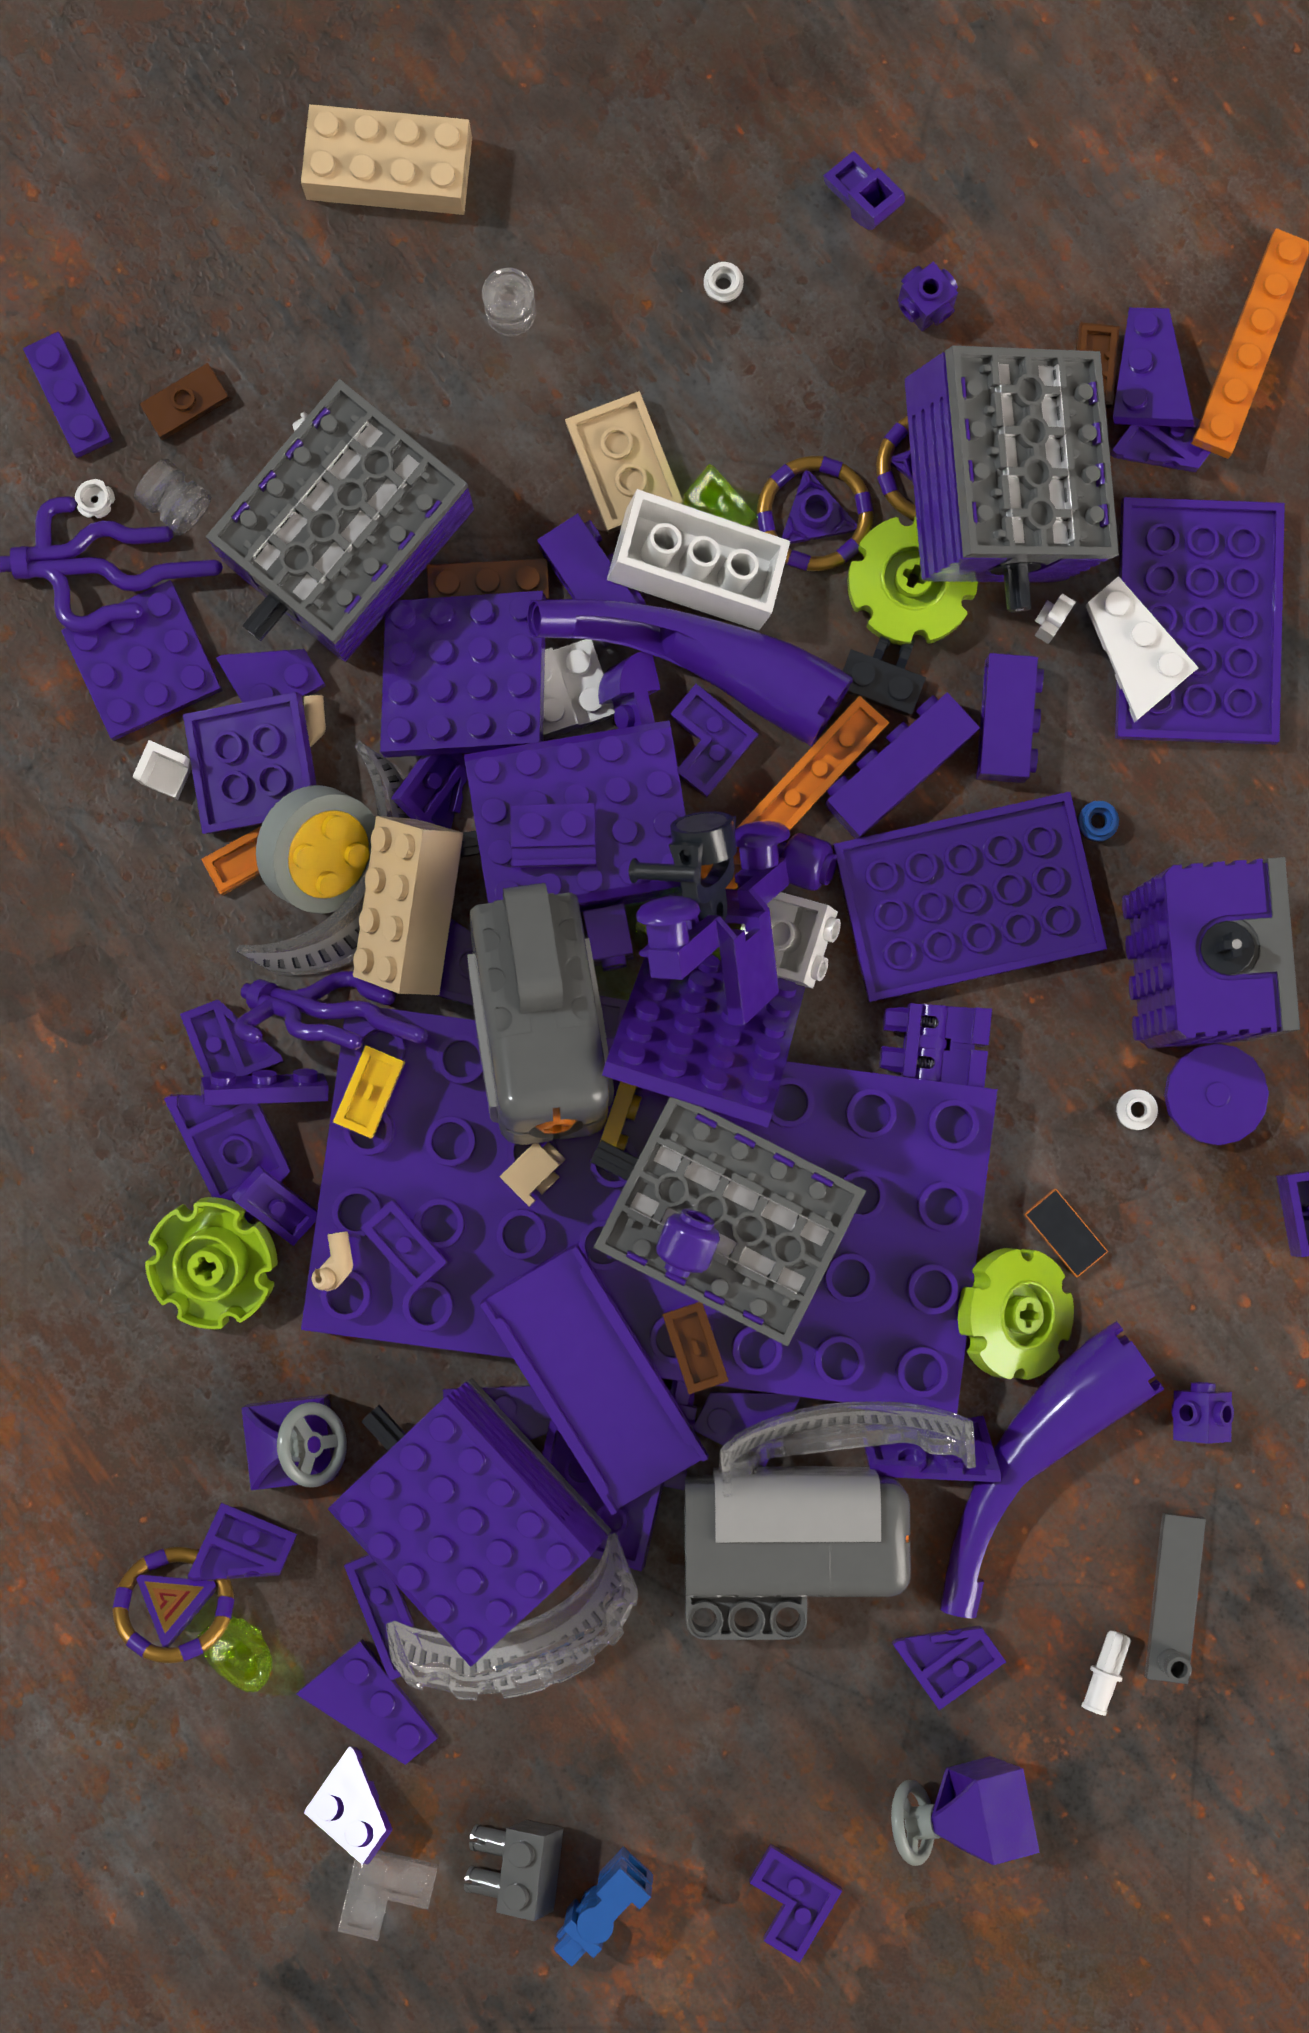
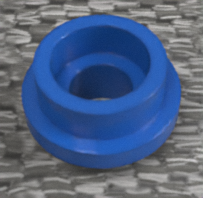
[1078,801,1119,841]

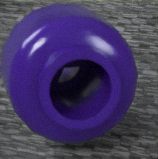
[778,833,837,891]
[656,1209,720,1278]

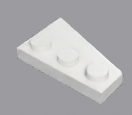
[1085,576,1198,723]

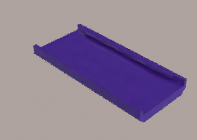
[480,1244,708,1515]

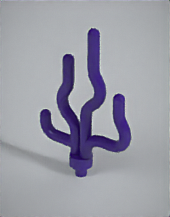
[0,496,223,633]
[234,971,428,1050]

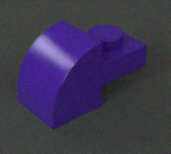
[823,151,905,230]
[598,651,660,729]

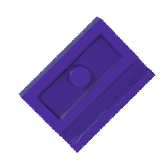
[510,803,596,868]

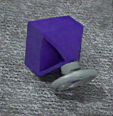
[242,1394,347,1491]
[891,1756,1040,1866]

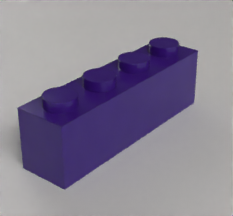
[825,692,980,839]

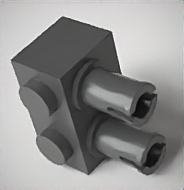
[464,1820,564,1921]

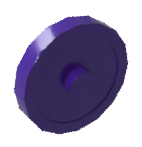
[1164,1043,1269,1145]

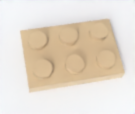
[565,391,683,534]

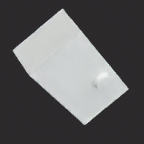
[607,489,790,631]

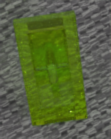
[683,464,756,527]

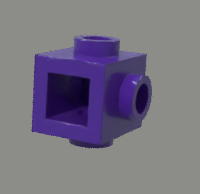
[898,261,958,331]
[1171,1382,1234,1444]

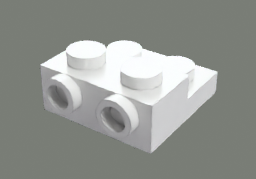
[543,639,615,741]
[740,892,841,989]

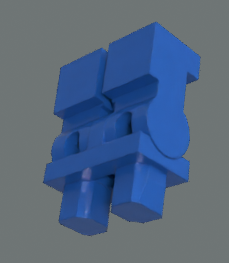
[554,1846,653,1966]

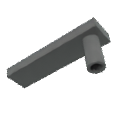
[1144,1512,1206,1684]

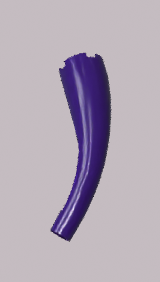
[527,599,853,747]
[940,1321,1164,1618]

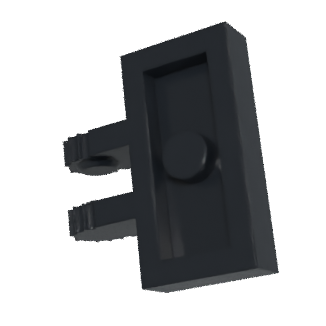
[843,636,926,717]

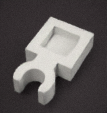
[1035,593,1076,644]

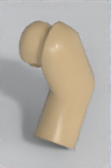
[303,695,326,748]
[312,1231,353,1291]

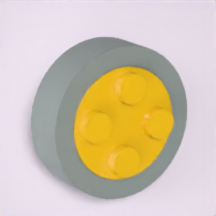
[256,785,376,914]

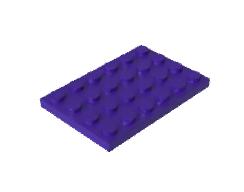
[1115,497,1285,745]
[833,792,1107,1003]
[602,954,805,1128]

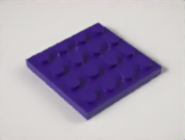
[380,591,546,758]

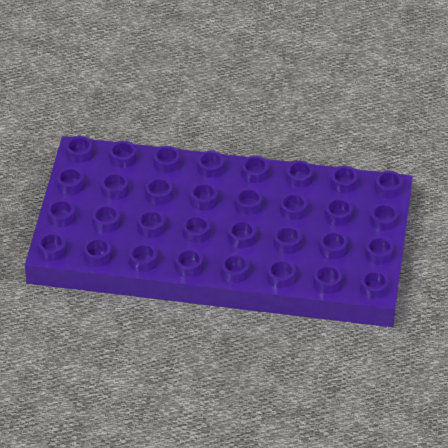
[301,1007,998,1414]

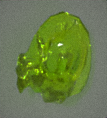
[196,1616,272,1692]

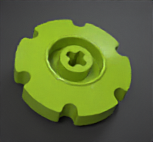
[847,516,978,645]
[145,1197,278,1329]
[958,1248,1074,1380]

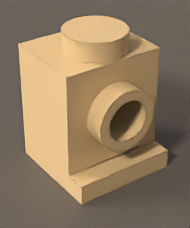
[500,1142,566,1207]

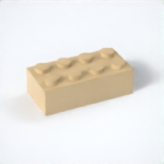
[301,104,472,215]
[353,816,463,995]

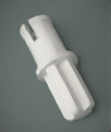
[1081,1630,1131,1716]

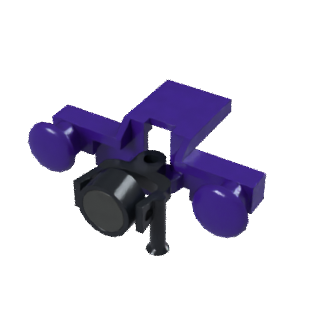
[628,811,791,1025]

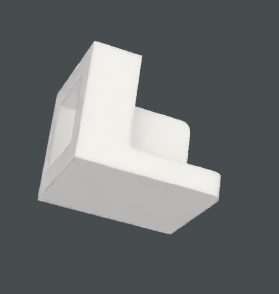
[133,740,192,800]

